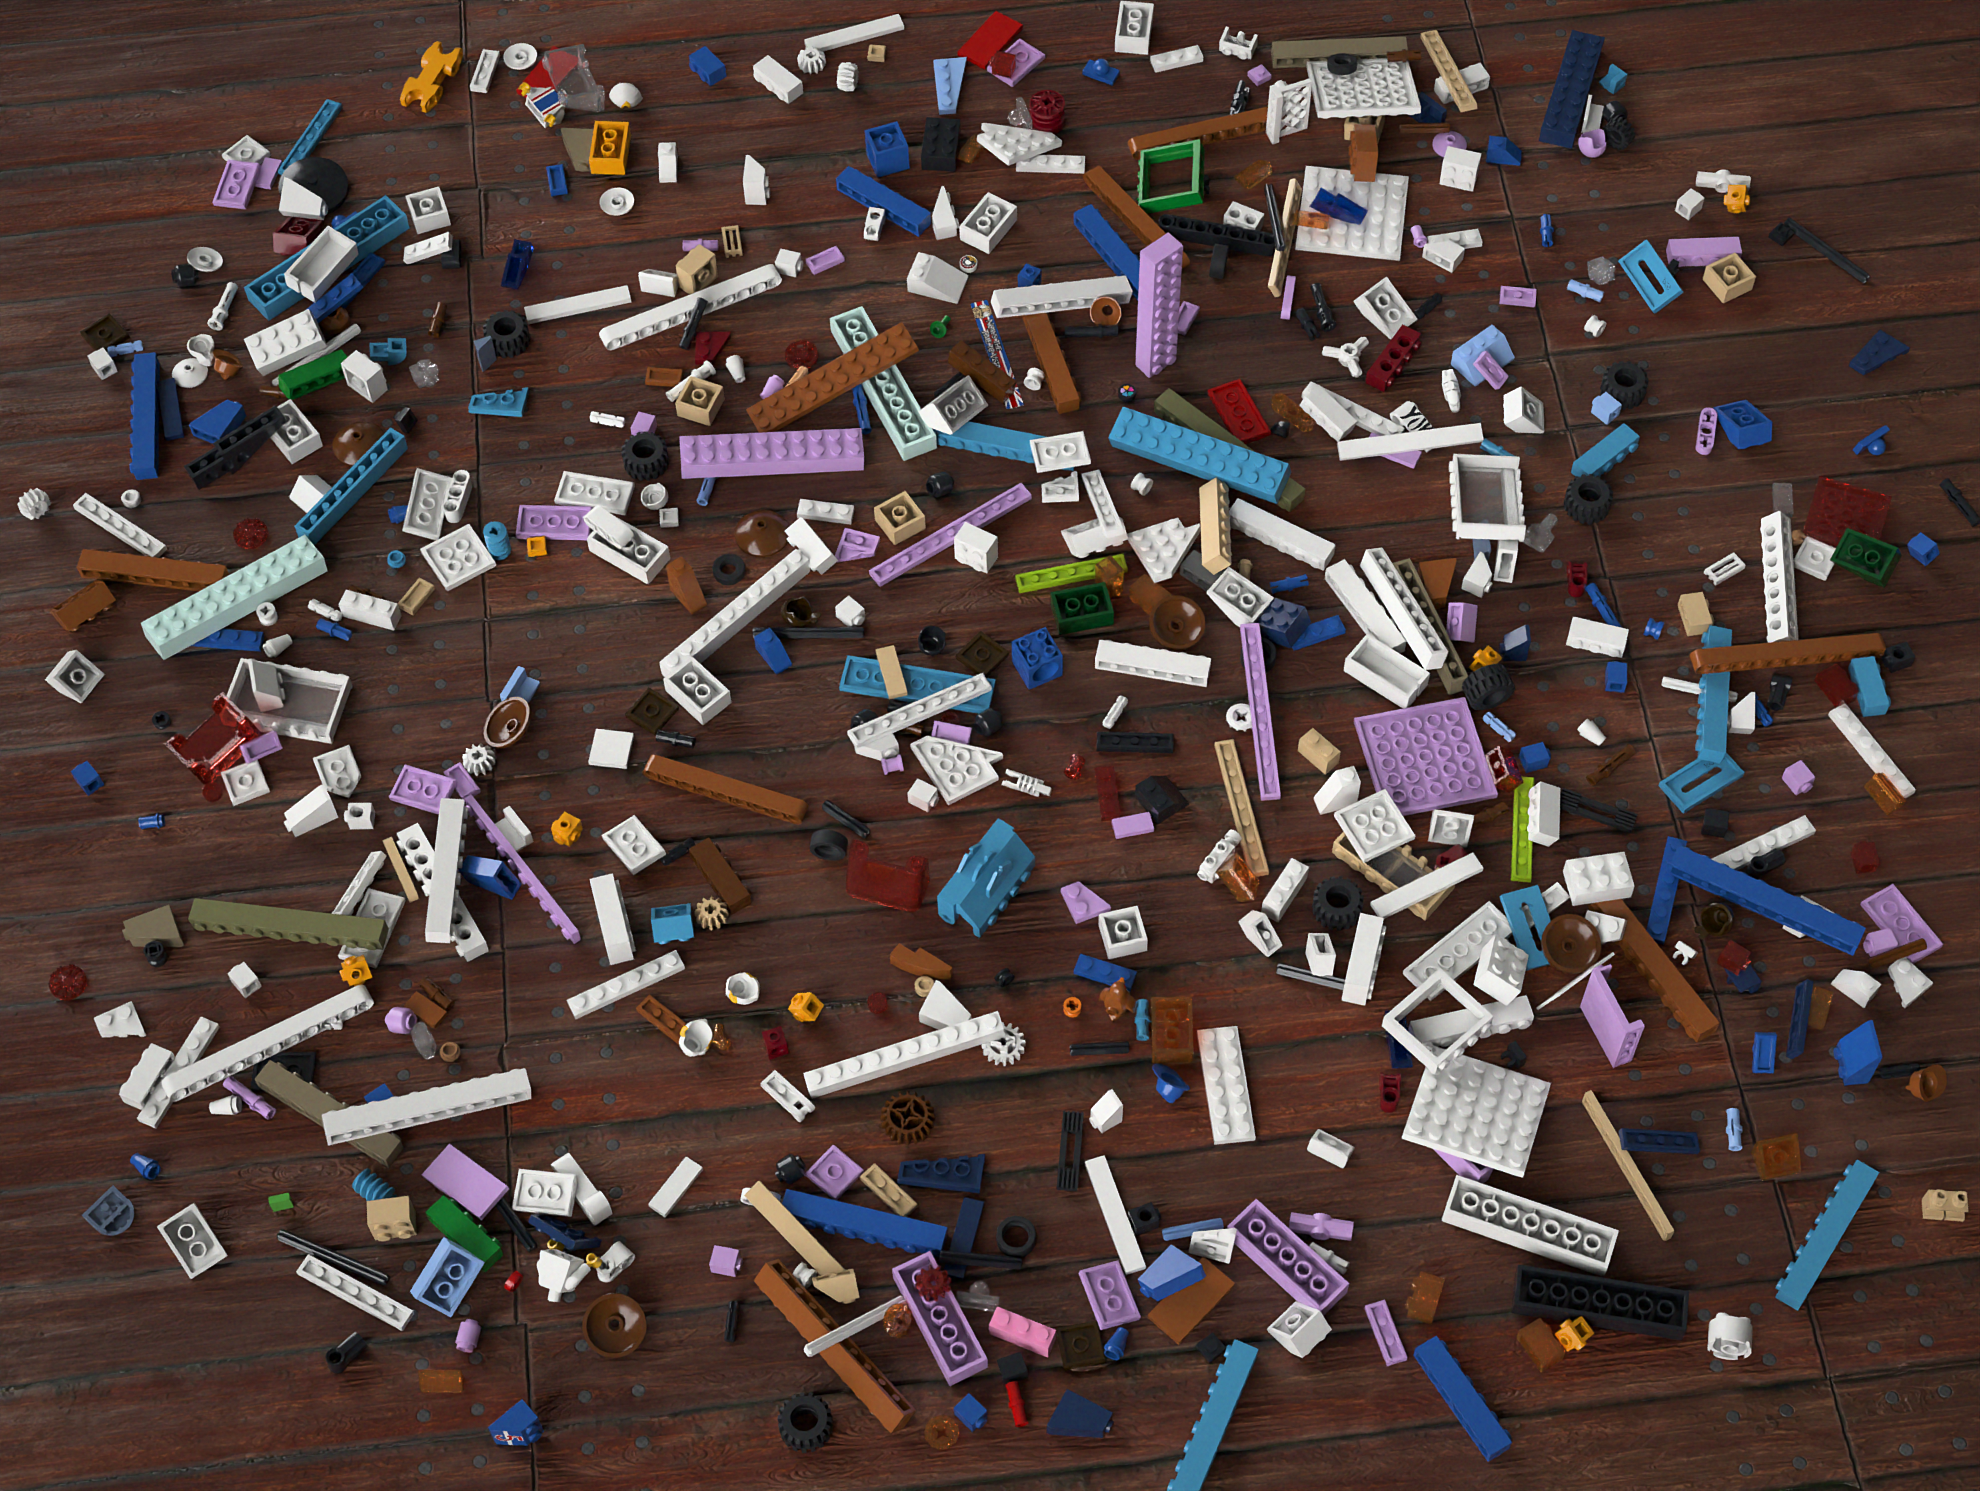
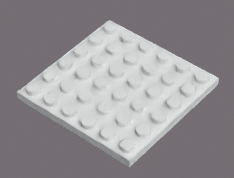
[1307,58,1421,119]
[1295,166,1409,261]
[1402,1045,1551,1178]

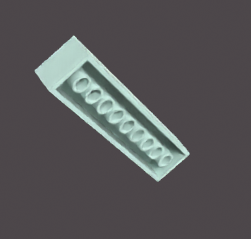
[830,306,937,461]
[141,535,327,660]

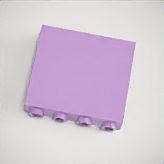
[1580,964,1645,1068]

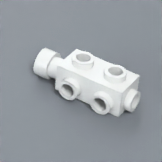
[1197,829,1242,883]

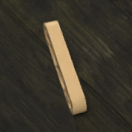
[382,837,419,903]

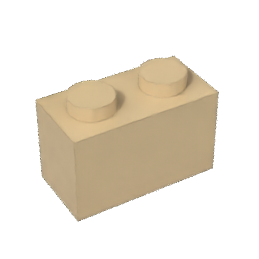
[1678,592,1714,636]
[1298,728,1341,775]

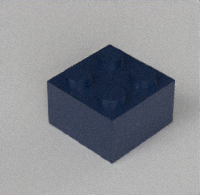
[1256,598,1311,648]

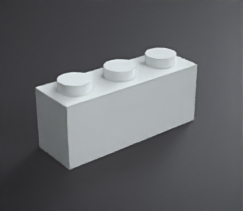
[753,55,803,104]
[1434,63,1490,104]
[1300,385,1357,442]
[785,517,838,575]
[338,590,401,630]
[1566,617,1629,658]
[1527,781,1560,847]
[1261,858,1309,922]
[119,1043,175,1110]

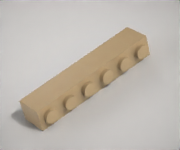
[1199,477,1232,575]

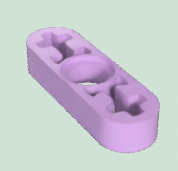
[1281,275,1296,320]
[1696,408,1717,455]

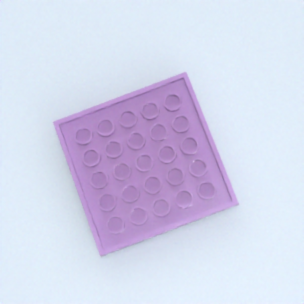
[1354,697,1498,816]

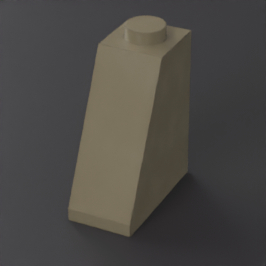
[561,128,594,172]
[122,905,184,947]

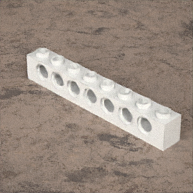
[1760,511,1798,643]
[396,823,489,962]

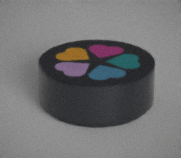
[1118,384,1136,402]

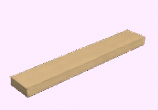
[744,1181,845,1275]

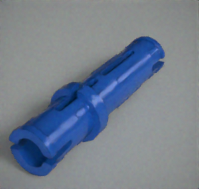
[852,384,872,434]
[1585,583,1623,628]

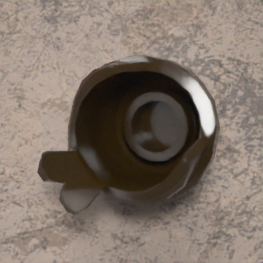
[781,597,821,627]
[1694,903,1735,940]

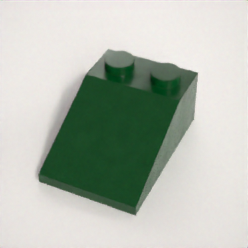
[1830,528,1902,588]

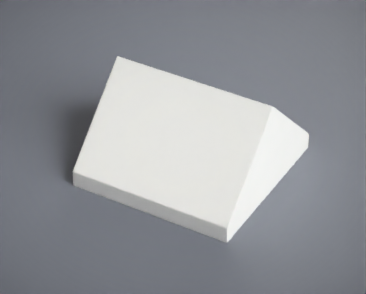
[639,269,679,297]
[289,475,332,513]

